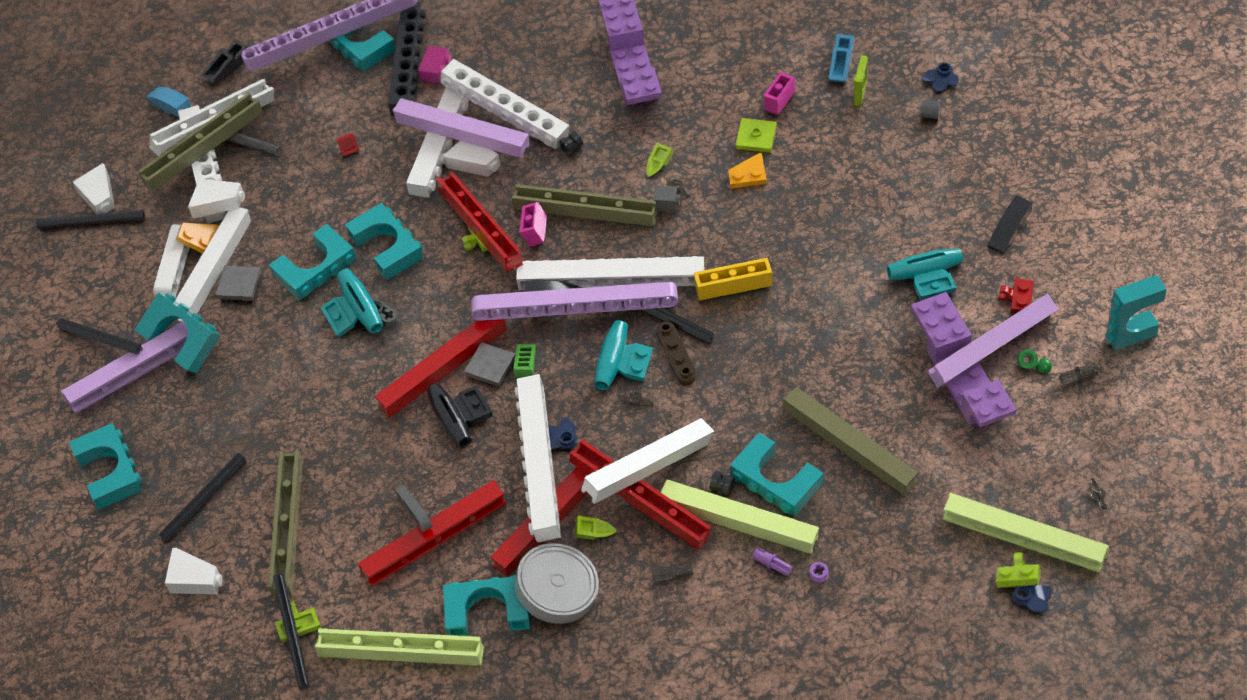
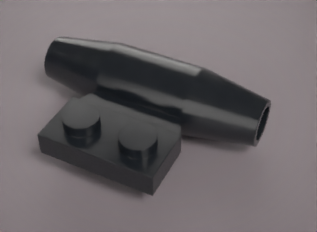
[427,383,493,448]

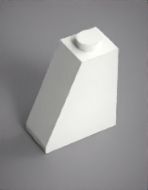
[443,141,500,177]
[73,163,115,214]
[188,179,245,218]
[165,548,222,594]

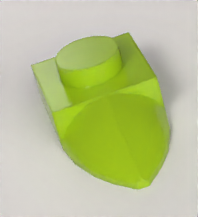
[646,143,674,177]
[575,516,616,540]

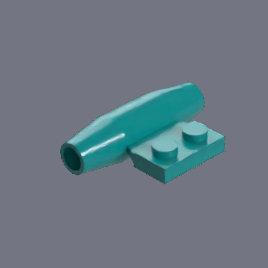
[887,248,963,301]
[321,269,383,338]
[594,320,653,390]

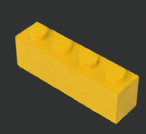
[694,258,772,301]

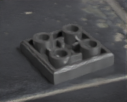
[216,266,261,301]
[464,342,515,386]

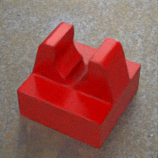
[336,133,359,156]

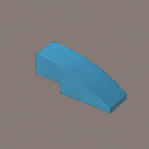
[828,34,855,82]
[146,87,192,118]

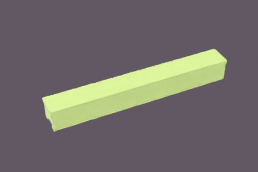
[661,480,819,554]
[943,493,1109,573]
[315,629,484,666]

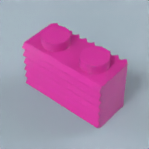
[418,46,452,84]
[763,72,795,115]
[519,202,547,247]

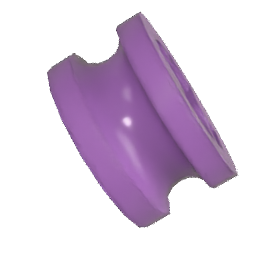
[810,562,828,583]

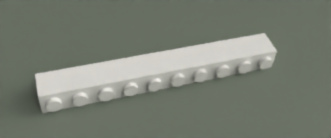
[516,256,705,291]
[515,374,561,542]

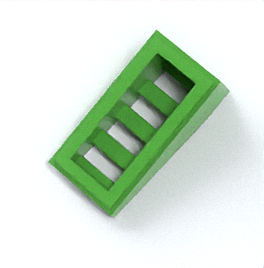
[513,344,536,378]

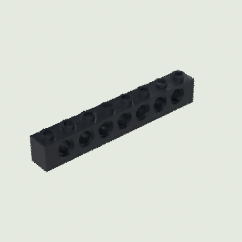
[388,2,426,116]

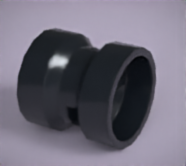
[558,131,583,155]
[709,470,736,496]

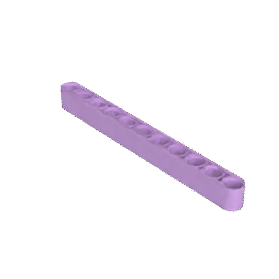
[242,0,417,71]
[471,282,678,321]

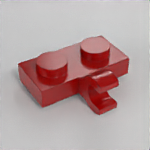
[998,278,1034,314]

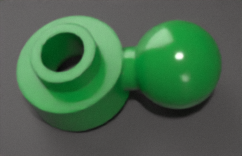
[1017,349,1052,374]

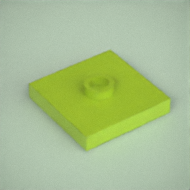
[853,55,868,106]
[735,118,777,153]

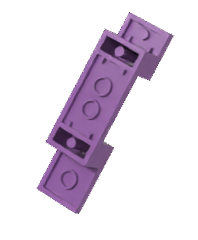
[599,0,662,106]
[911,292,1017,427]

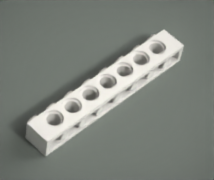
[441,59,569,149]
[178,105,227,223]

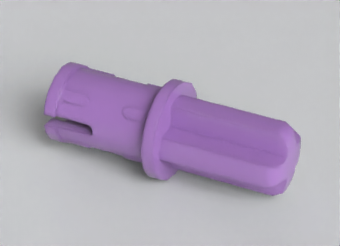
[752,547,793,576]

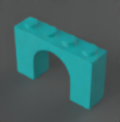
[329,4,395,72]
[345,203,423,281]
[269,224,356,300]
[1105,275,1167,350]
[135,292,221,373]
[69,423,142,510]
[730,432,824,517]
[443,575,530,636]

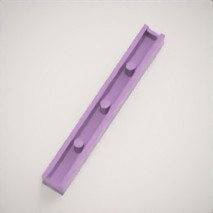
[393,98,530,158]
[927,293,1059,388]
[61,321,187,414]

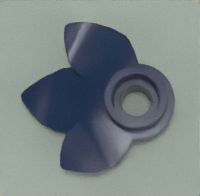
[923,62,959,92]
[548,417,577,449]
[1012,584,1054,612]

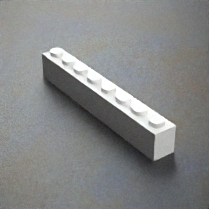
[406,87,469,198]

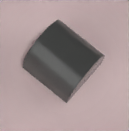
[920,100,940,119]

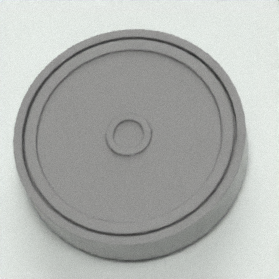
[514,543,599,624]

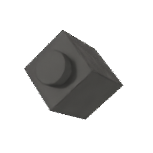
[653,186,681,213]

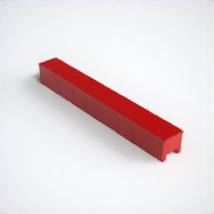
[437,171,523,272]
[375,319,507,418]
[569,439,711,551]
[490,456,609,577]
[357,480,506,587]

